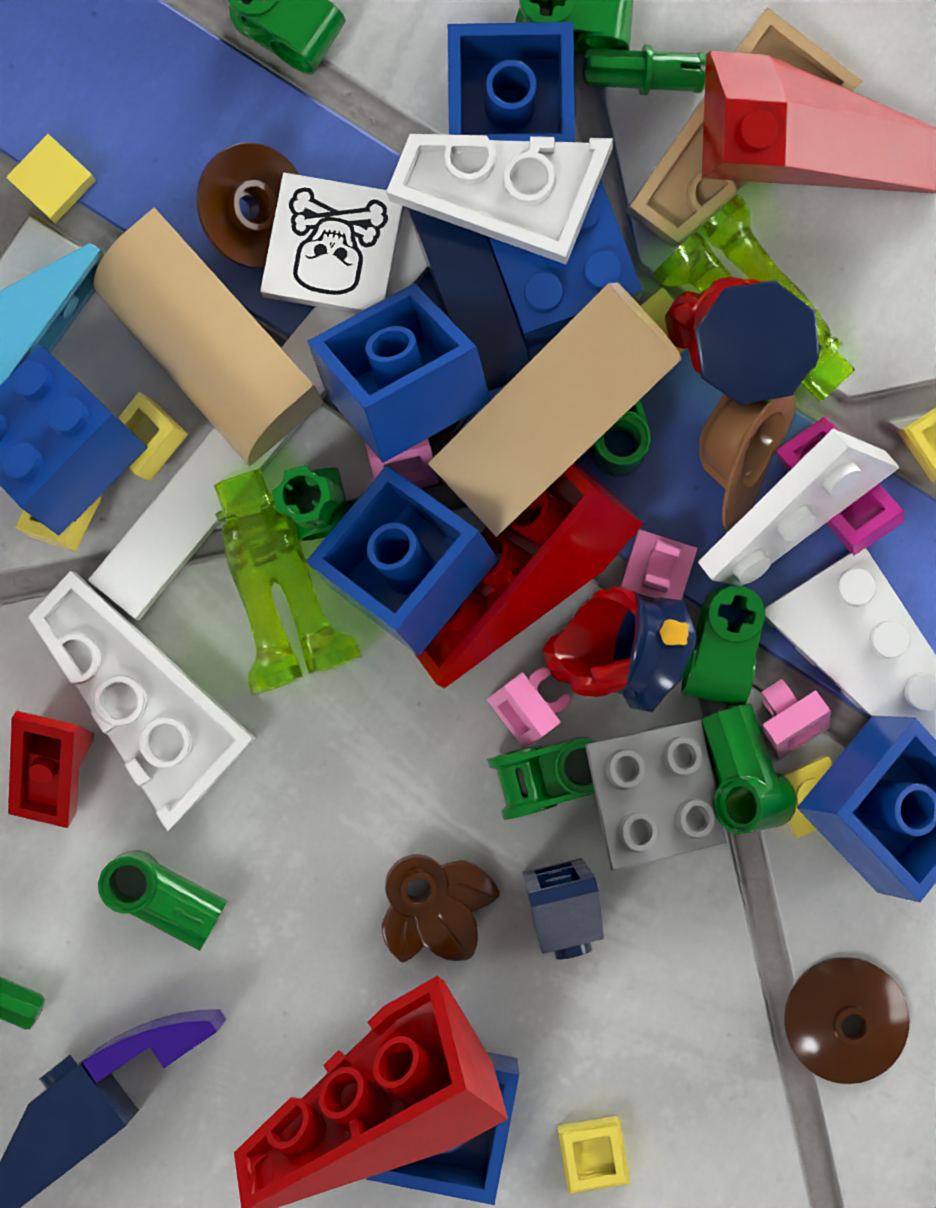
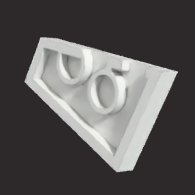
[386,134,613,264]
[698,429,900,586]

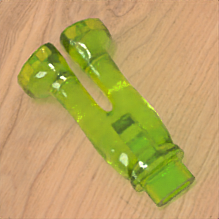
[653,194,855,402]
[214,469,363,696]

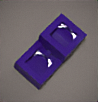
[82,1009,227,1083]

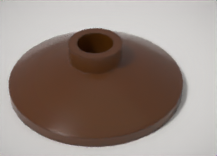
[196,142,300,268]
[784,957,910,1084]

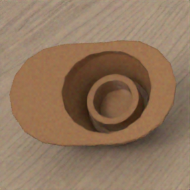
[699,394,796,531]

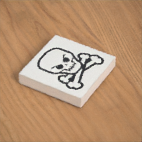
[260,172,404,314]

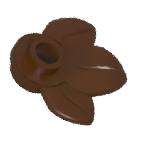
[381,854,500,963]

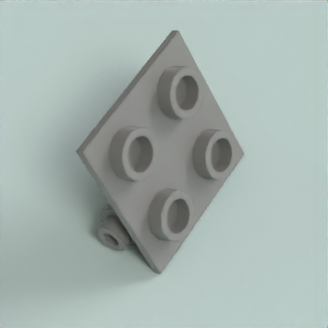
[585,720,727,871]

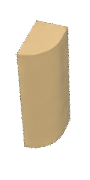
[93,207,324,467]
[428,283,681,537]

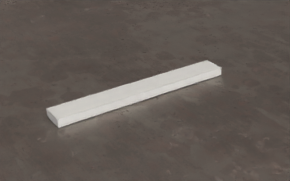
[88,207,429,620]

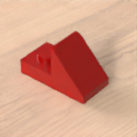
[8,710,94,828]

